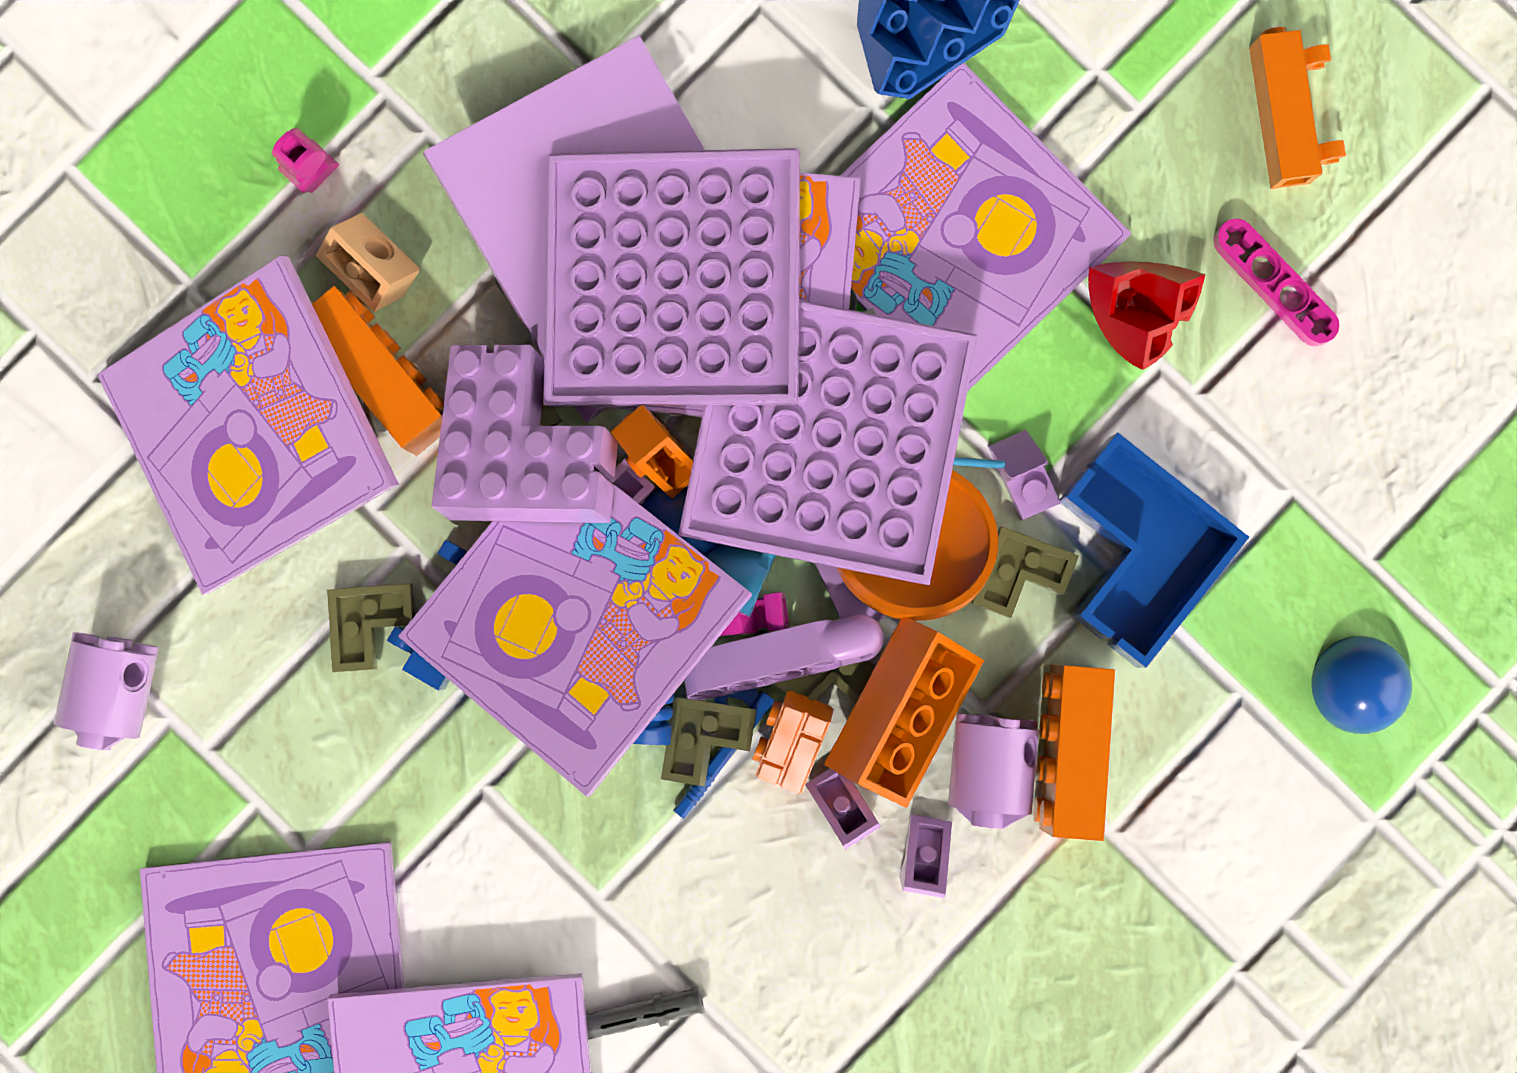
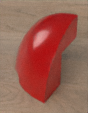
[1088,261,1206,370]

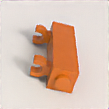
[1249,27,1346,189]

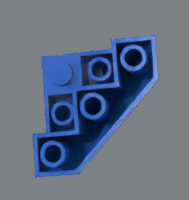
[857,0,1020,99]

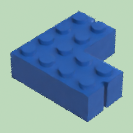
[1059,432,1249,668]

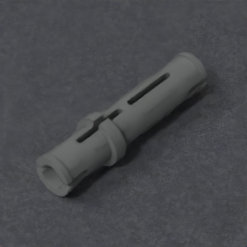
[586,986,705,1040]

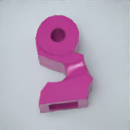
[272,128,340,194]
[720,592,790,636]

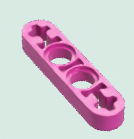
[1213,218,1340,347]

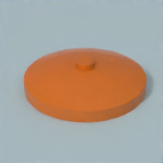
[836,470,998,621]

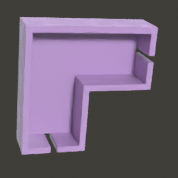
[431,345,618,523]

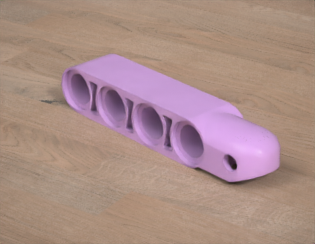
[684,615,884,700]

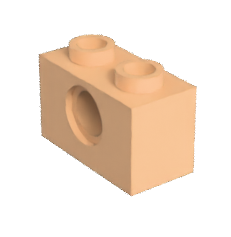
[316,213,420,312]

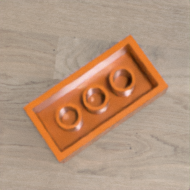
[312,286,444,456]
[824,617,985,808]
[1033,664,1115,841]

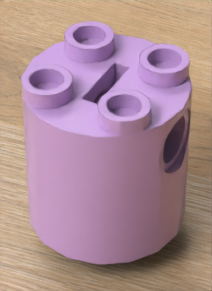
[54,632,159,750]
[948,713,1039,829]

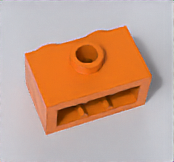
[610,404,694,498]

